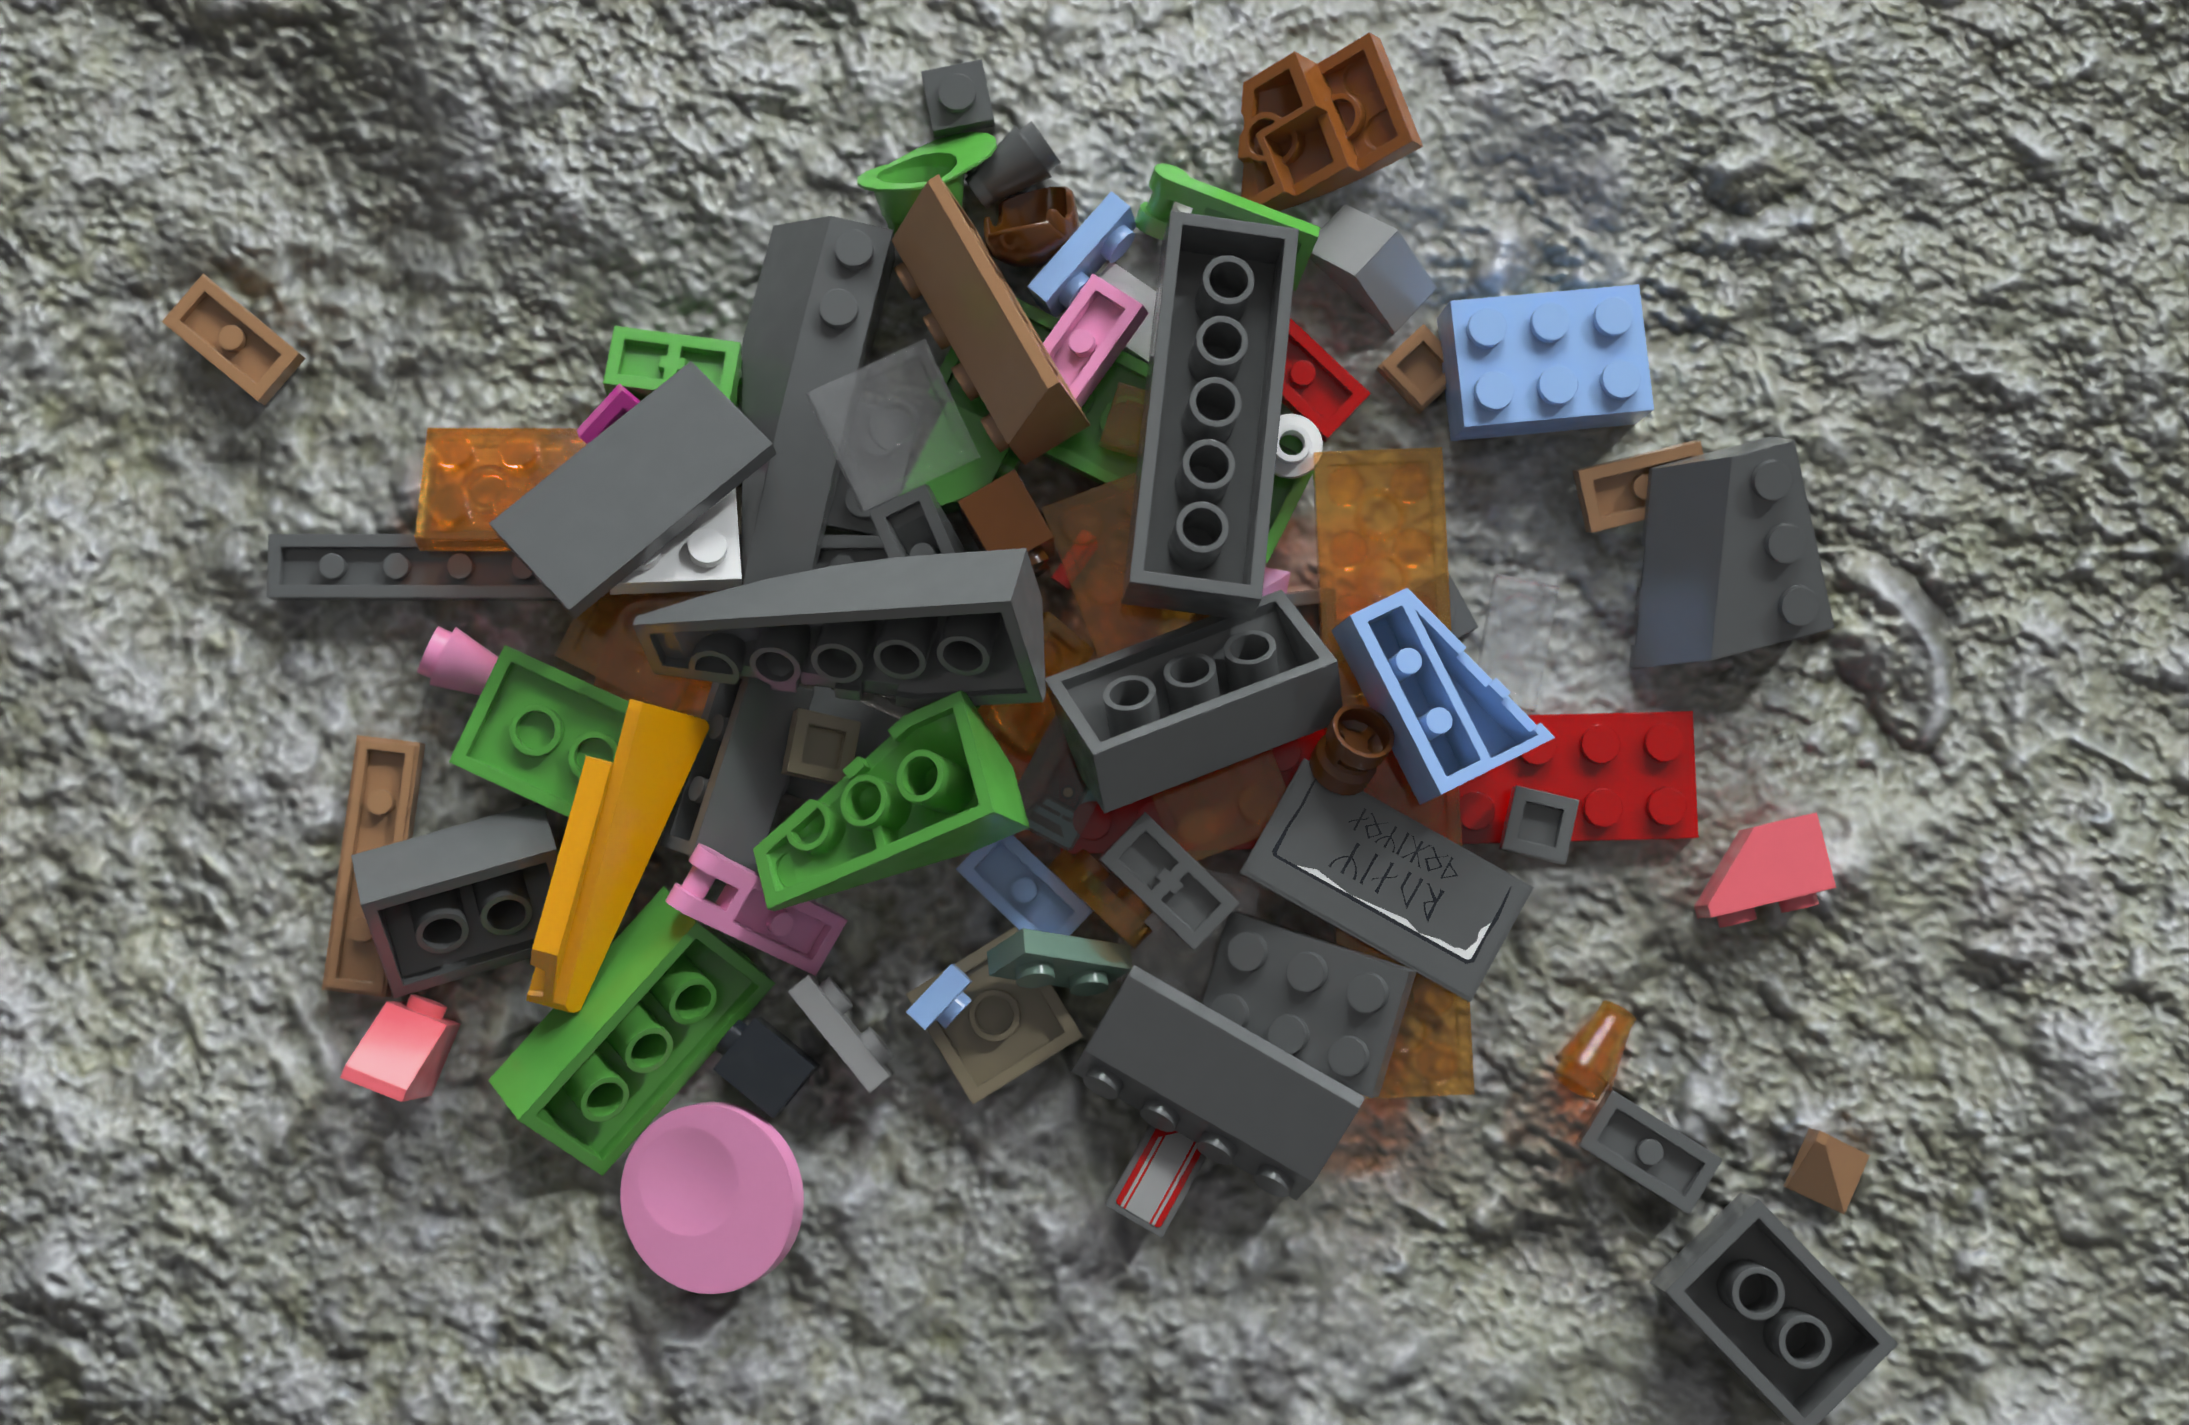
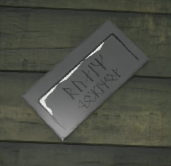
[1239,758,1534,1002]

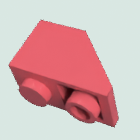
[1694,812,1836,928]

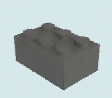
[1649,1192,1898,1425]

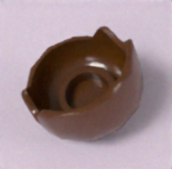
[983,186,1080,268]

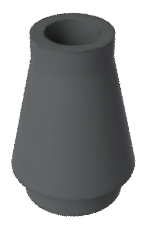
[964,121,1061,209]

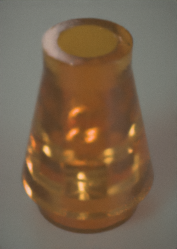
[1553,1000,1636,1101]

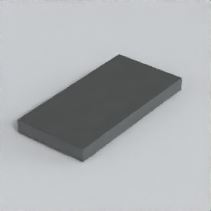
[489,361,777,619]

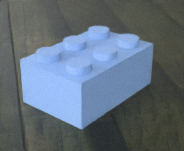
[1437,284,1654,441]

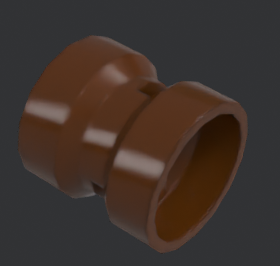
[1309,704,1395,795]

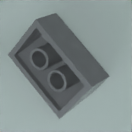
[351,803,558,998]

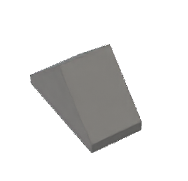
[1309,204,1437,335]

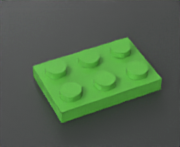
[449,645,629,817]

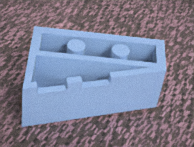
[1331,588,1555,805]

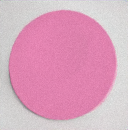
[620,1101,804,1294]

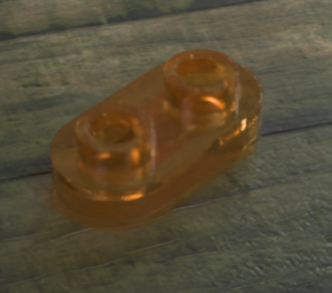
[1047,848,1153,950]

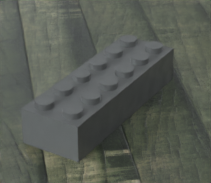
[1121,211,1299,621]

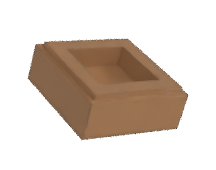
[1376,324,1446,414]

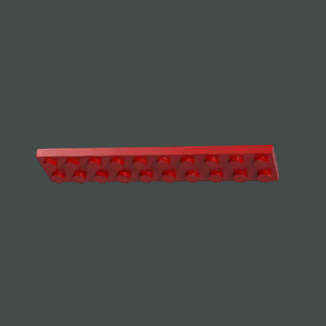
[1057,711,1699,855]

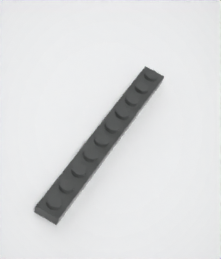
[267,534,888,601]

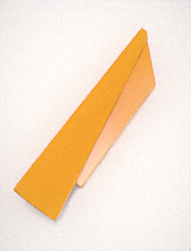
[526,699,709,1013]

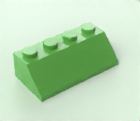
[488,886,775,1176]

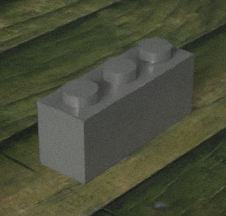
[660,676,815,872]

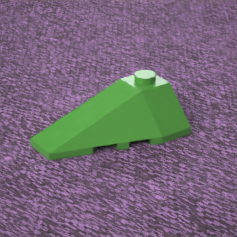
[753,690,1030,911]

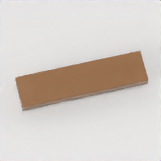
[322,735,425,997]

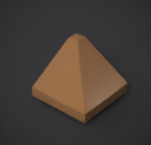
[1783,1128,1870,1215]

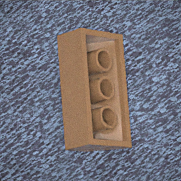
[891,174,1090,465]

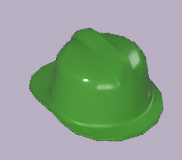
[857,132,997,235]

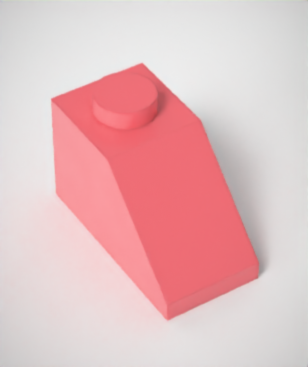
[340,994,461,1102]

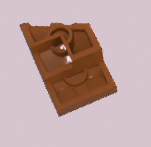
[1238,32,1423,211]

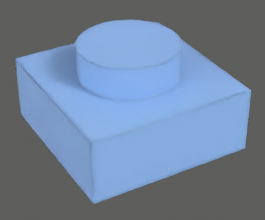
[906,964,973,1030]

